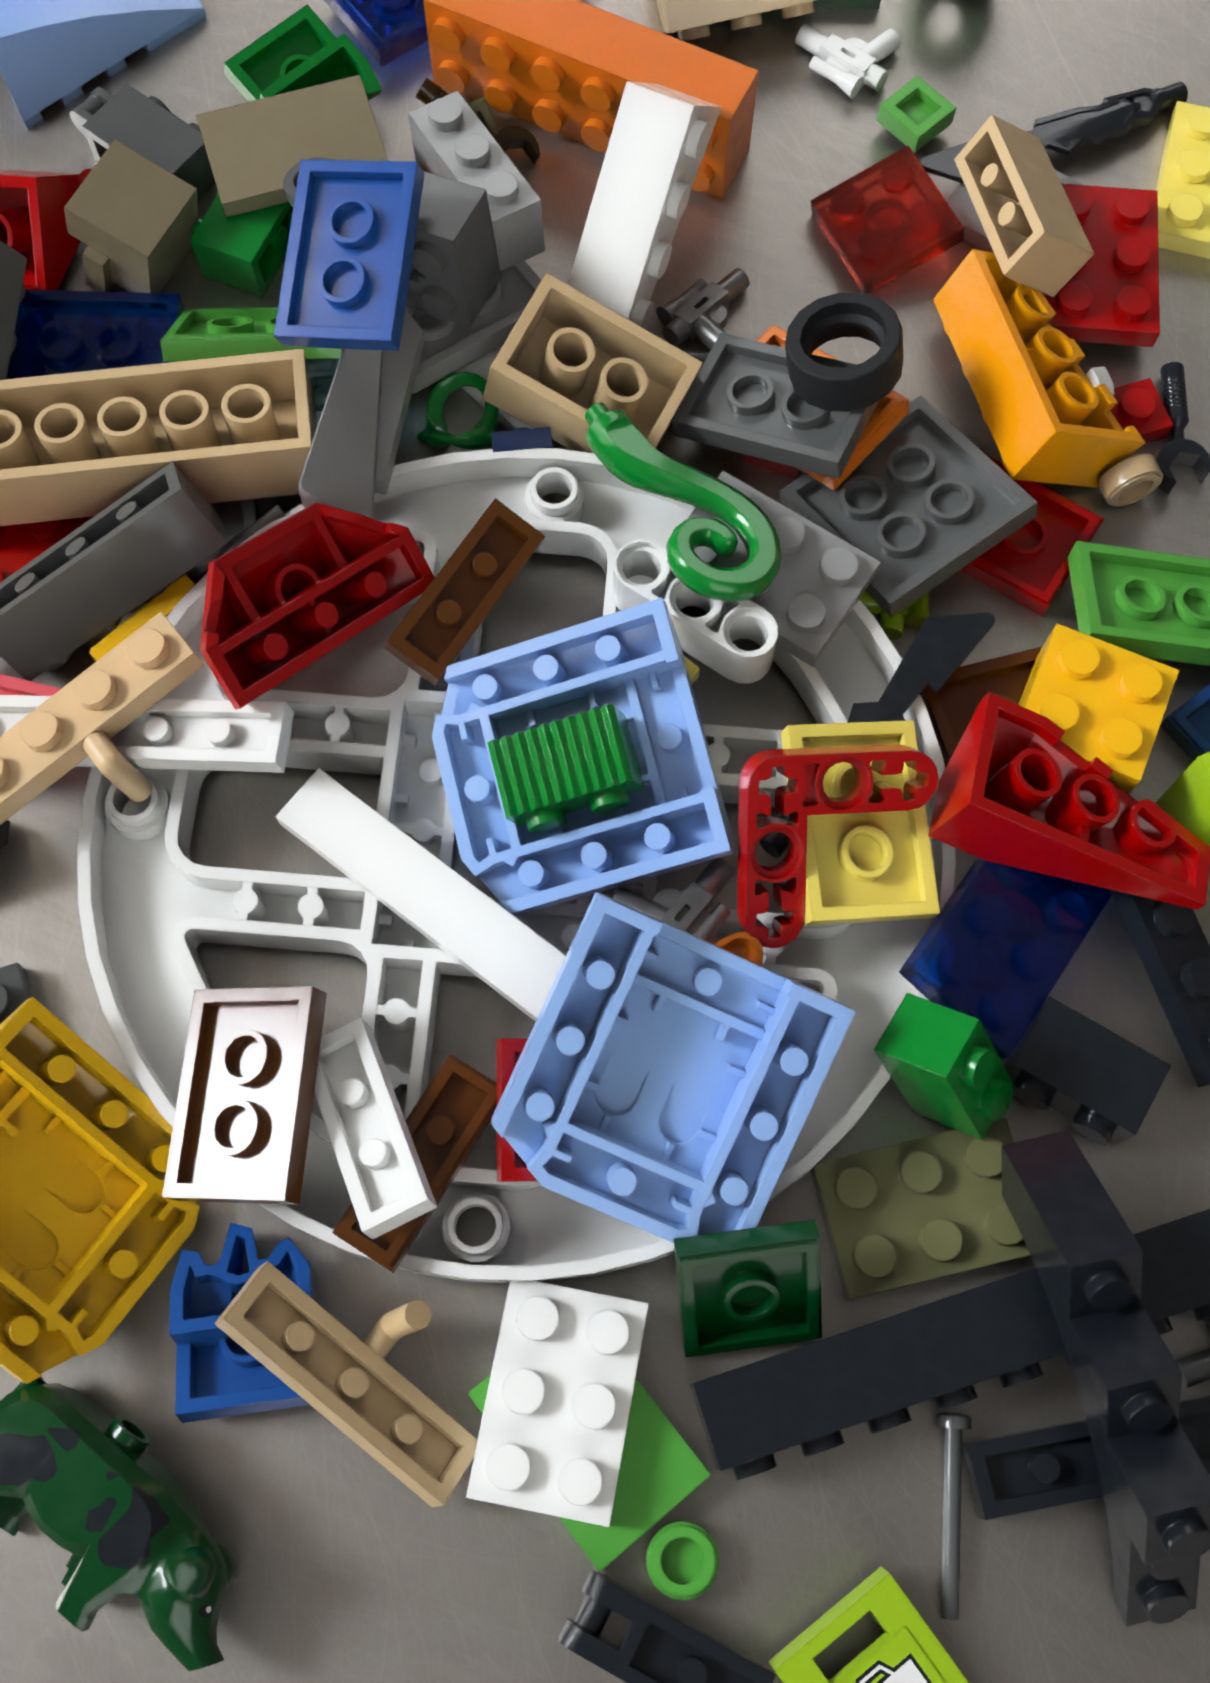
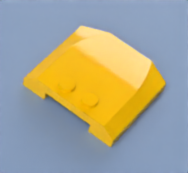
[0,997,200,1384]

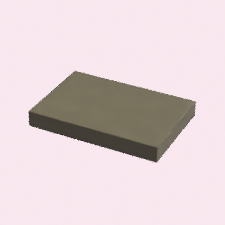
[196,75,388,217]

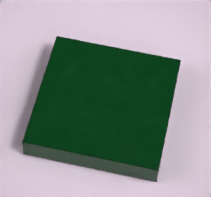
[673,1219,822,1357]

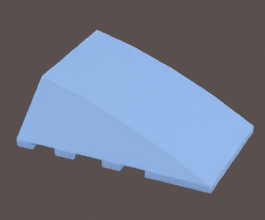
[0,0,206,129]

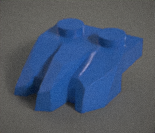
[169,1222,316,1423]

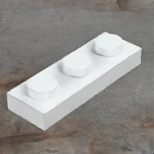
[314,1017,437,1239]

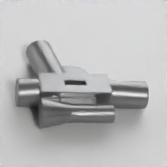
[656,268,750,350]
[613,858,735,941]

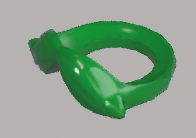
[417,372,499,450]

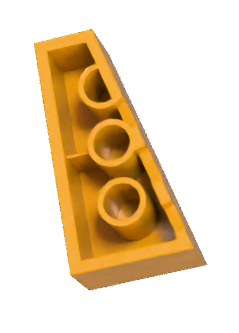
[933,249,1145,488]

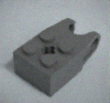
[283,157,501,327]

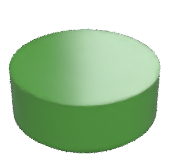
[646,1520,719,1600]

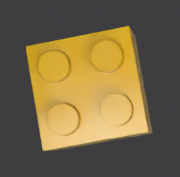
[1018,623,1180,794]

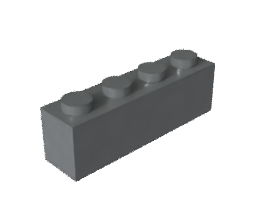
[0,461,228,681]

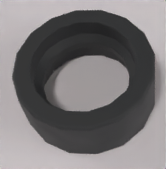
[785,293,904,412]

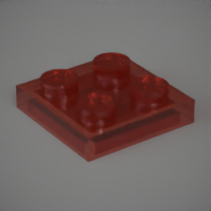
[810,146,964,295]

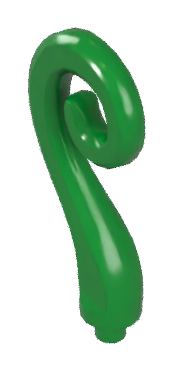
[585,403,781,602]

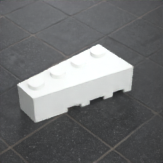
[568,81,722,330]

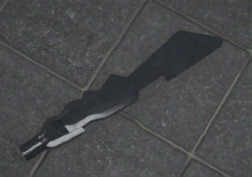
[919,81,1188,184]
[759,613,995,858]

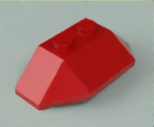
[200,502,435,710]

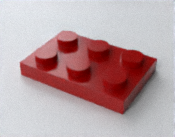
[1042,183,1160,347]

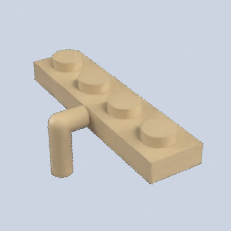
[0,612,204,825]
[214,1261,478,1508]

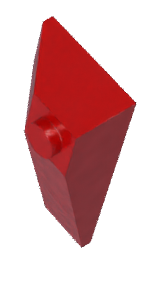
[0,169,80,298]
[929,692,1210,910]

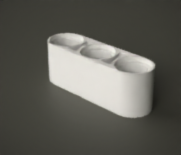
[613,539,778,684]

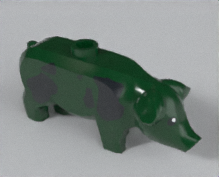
[0,1377,237,1671]

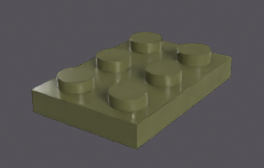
[810,1117,1030,1301]

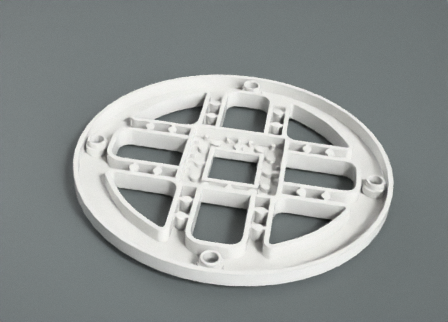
[77,448,956,1283]

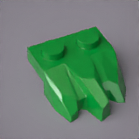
[224,4,382,102]

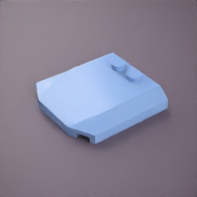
[432,598,734,916]
[491,892,856,1243]

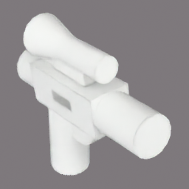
[795,24,901,99]

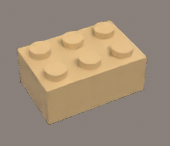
[482,272,703,453]

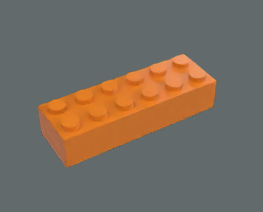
[423,0,759,199]

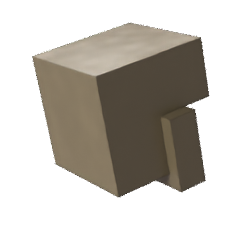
[64,139,198,305]

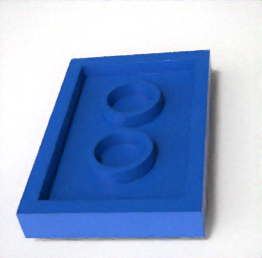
[274,159,425,351]

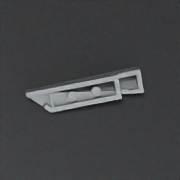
[299,309,424,518]

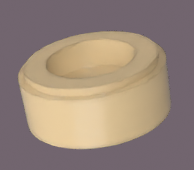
[1098,454,1163,507]

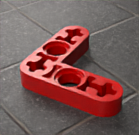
[737,744,939,948]

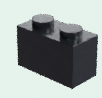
[1004,996,1171,1145]

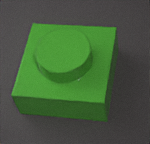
[876,75,957,153]

